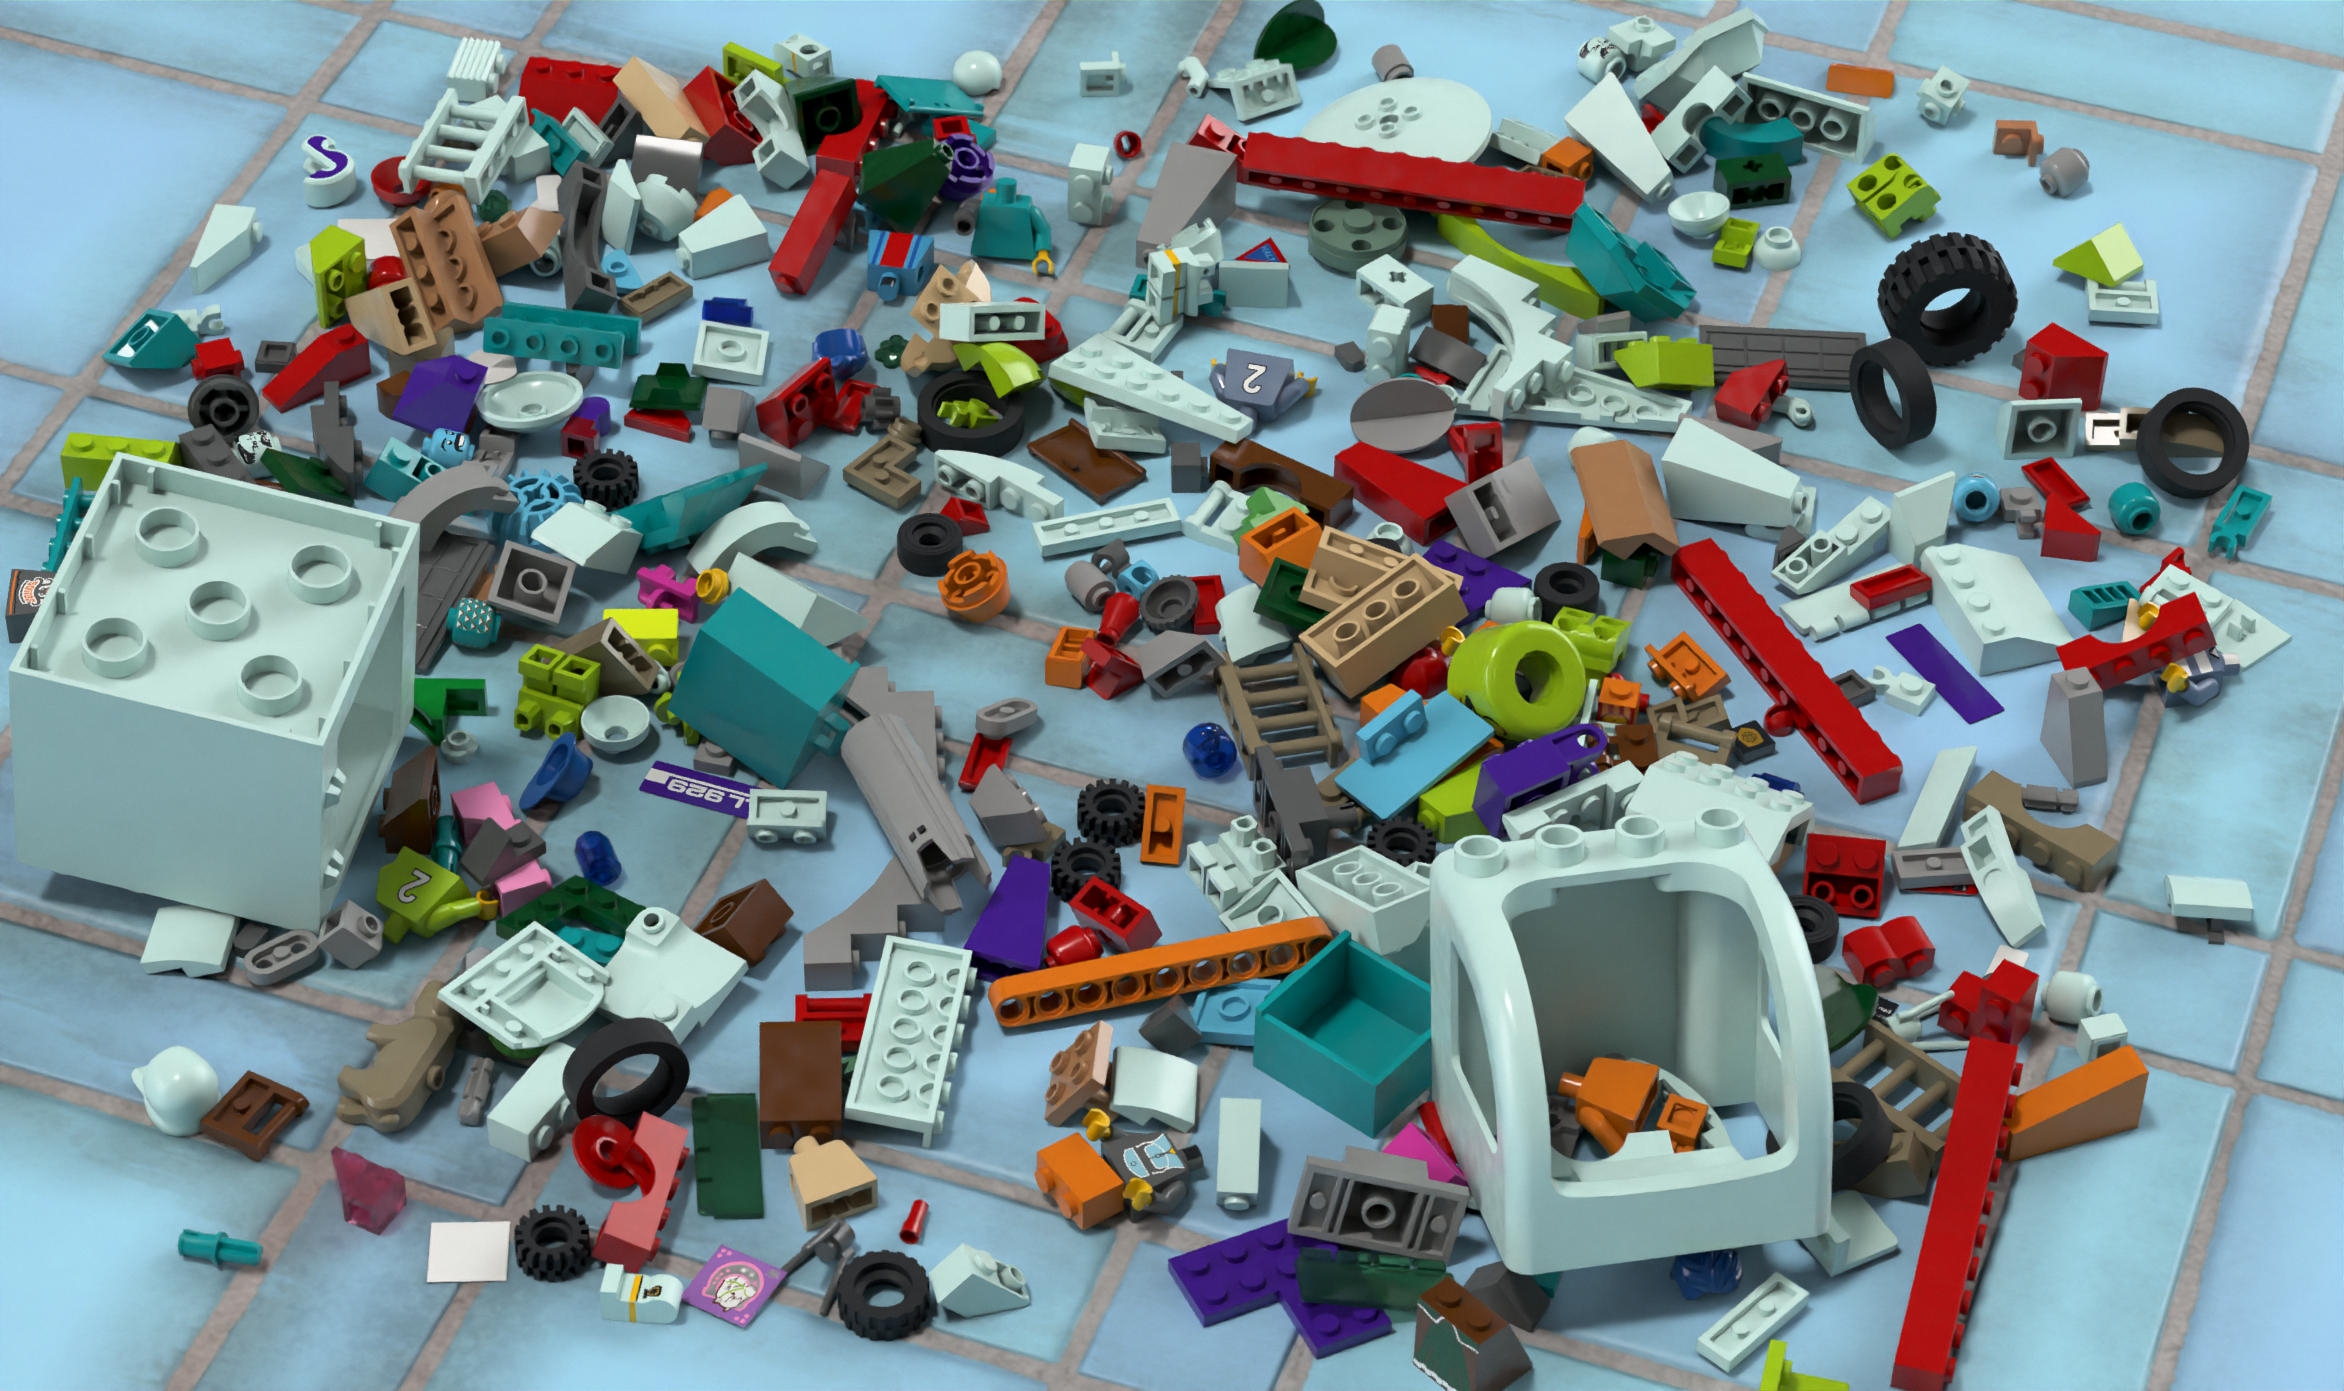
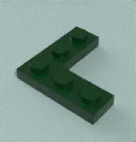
[496,875,658,941]

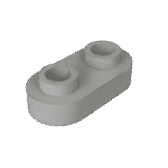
[975,698,1038,740]
[244,929,319,985]

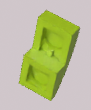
[1711,217,1761,268]

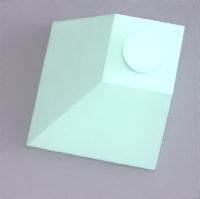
[1886,471,1956,570]

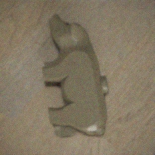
[335,980,464,1132]

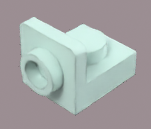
[1079,51,1126,97]

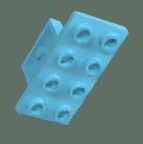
[1334,689,1495,822]

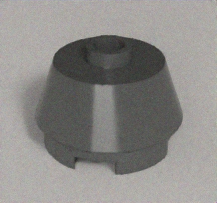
[187,374,259,443]

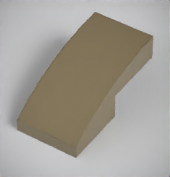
[1645,693,1732,740]

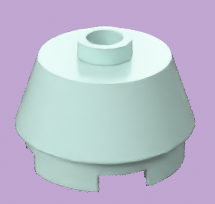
[636,174,698,242]
[1156,217,1225,279]

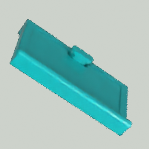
[874,75,985,118]

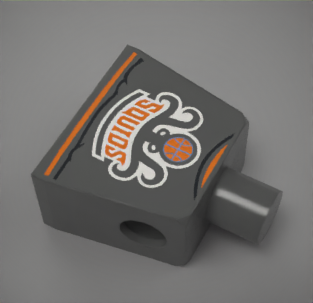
[5,569,57,644]

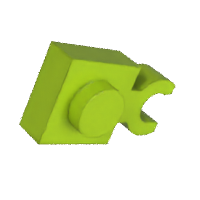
[937,399,1000,429]

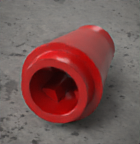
[1097,592,1140,647]

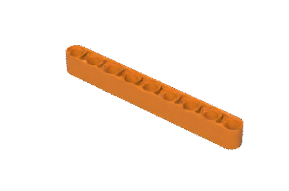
[987,916,1335,1027]

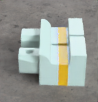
[1145,246,1215,326]

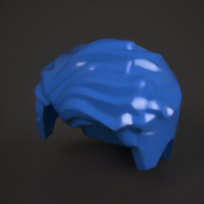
[811,328,870,380]
[1669,1248,1743,1300]

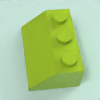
[60,432,182,491]

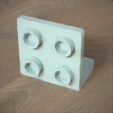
[1207,59,1301,121]

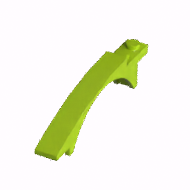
[1430,212,1605,320]

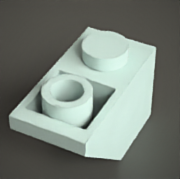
[929,1243,1030,1318]

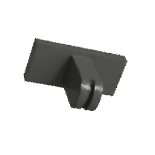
[2206,918,2225,945]

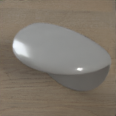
[1350,377,1455,453]

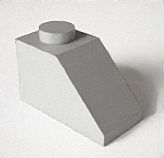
[702,386,755,441]
[1137,630,1226,699]

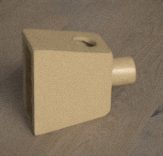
[788,1136,878,1232]

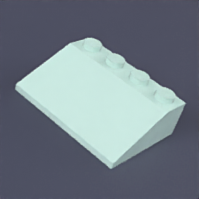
[1920,543,2074,677]

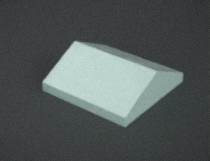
[599,159,641,255]
[1218,868,1321,952]

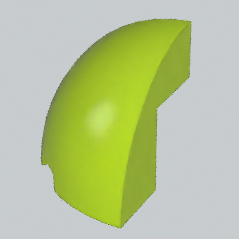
[952,341,1046,399]

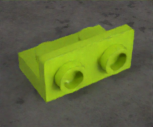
[722,41,792,88]

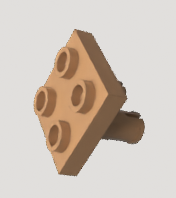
[1044,1020,1119,1127]

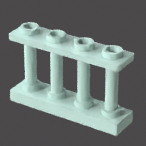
[398,88,529,205]

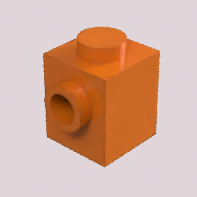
[1541,136,1594,182]

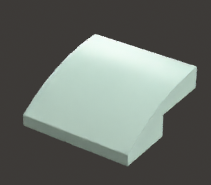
[1488,118,1564,166]
[1083,395,1166,454]
[2164,875,2253,921]
[140,905,241,978]
[1109,1046,1198,1133]

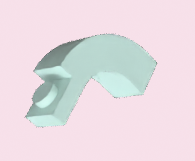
[686,501,818,575]

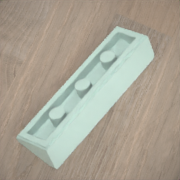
[1896,746,1978,851]

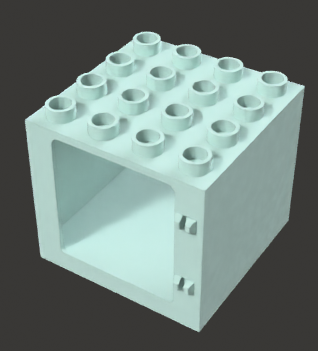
[8,451,420,936]

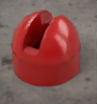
[1113,130,1142,158]
[1763,704,1794,737]

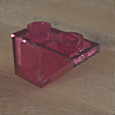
[331,1146,407,1236]

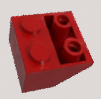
[755,356,839,450]
[1802,833,1886,918]

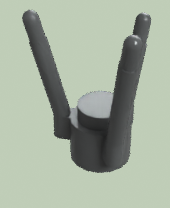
[780,1218,856,1316]

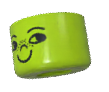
[1447,620,1586,744]

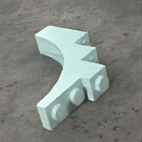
[1448,254,1574,421]

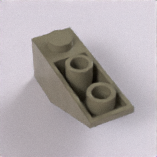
[1833,1131,1932,1199]

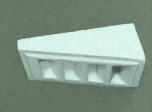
[1576,331,1647,371]

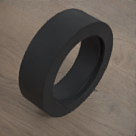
[1849,338,1937,449]
[917,370,1024,458]
[2136,387,2250,499]
[562,1017,690,1131]
[1766,1081,1893,1194]

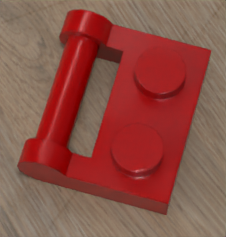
[795,993,873,1052]

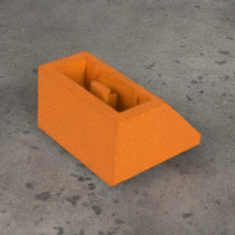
[1239,506,1323,587]

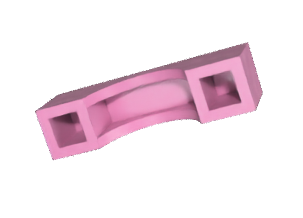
[451,781,552,918]

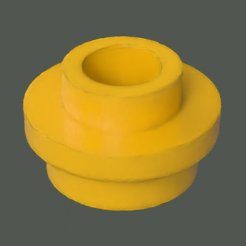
[695,568,729,605]

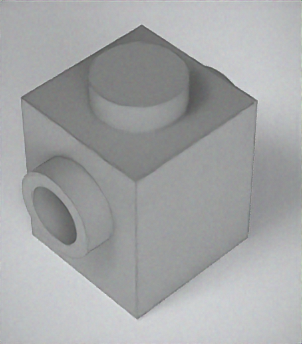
[317,899,384,970]

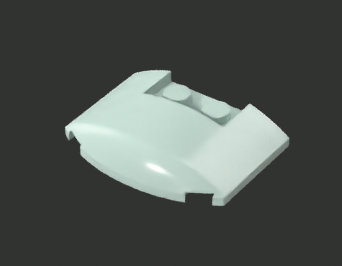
[437,921,609,1050]

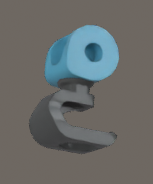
[833,197,882,253]
[1091,538,1160,602]

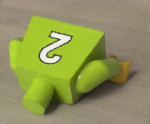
[376,846,499,945]

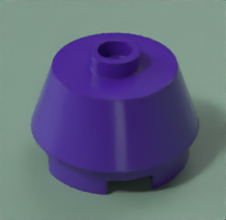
[937,134,995,202]

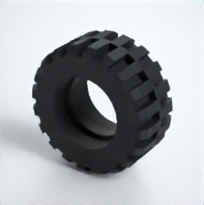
[1877,232,2018,367]

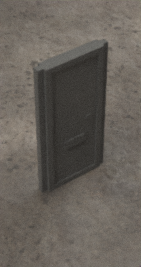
[1698,325,1866,390]
[415,530,496,675]

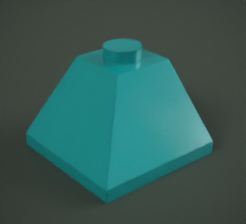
[101,308,202,369]

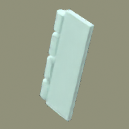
[1779,562,1928,641]

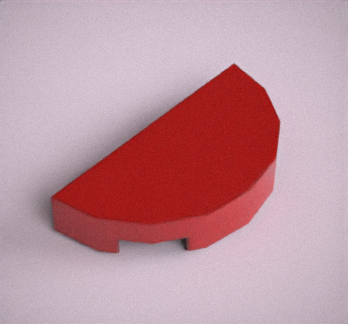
[623,408,692,443]

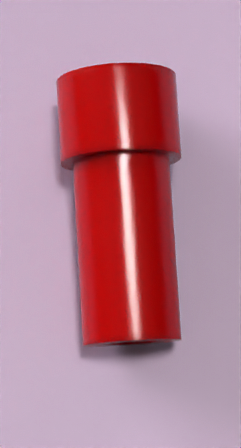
[1413,366,1453,387]
[899,1199,929,1244]

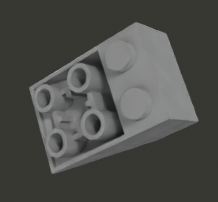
[1444,455,1561,559]

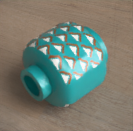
[445,597,502,649]

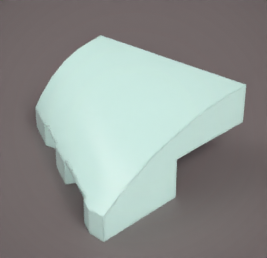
[1215,583,1293,666]

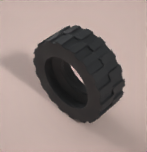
[837,1250,930,1342]

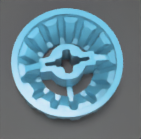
[486,469,584,553]

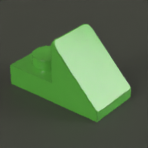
[1233,486,1309,549]

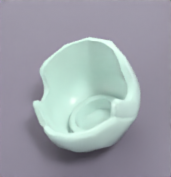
[953,50,1003,96]

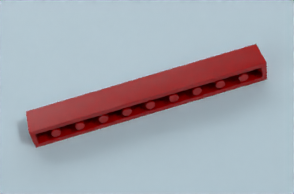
[1242,132,1586,233]
[1670,538,1903,805]
[1890,1036,2024,1391]

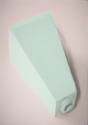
[1563,71,1676,206]
[1661,418,1808,528]

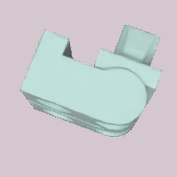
[1186,815,1287,915]

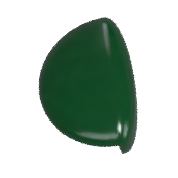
[1253,0,1337,72]
[1814,966,1879,1055]

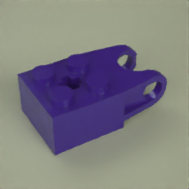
[1472,723,1607,840]

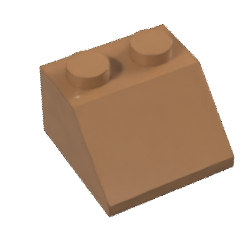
[476,207,565,278]

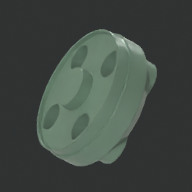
[1308,197,1407,279]

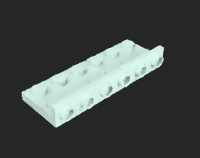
[844,935,977,1149]

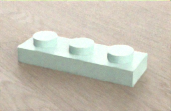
[1696,1271,1809,1373]

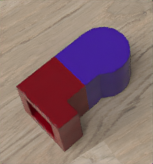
[560,396,611,460]

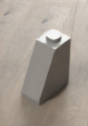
[2040,666,2108,789]

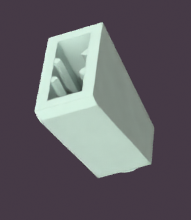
[675,194,769,280]
[1216,1098,1261,1210]

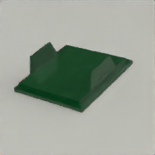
[629,362,708,411]

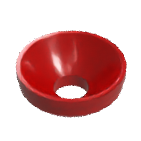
[371,156,433,207]

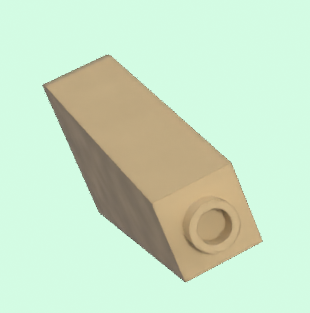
[613,55,711,145]
[343,277,437,356]

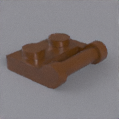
[201,1070,310,1162]

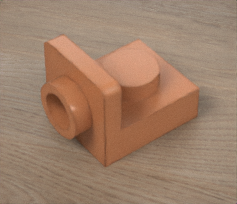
[1992,120,2044,166]

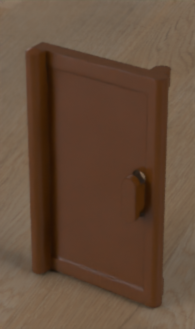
[1026,418,1146,505]

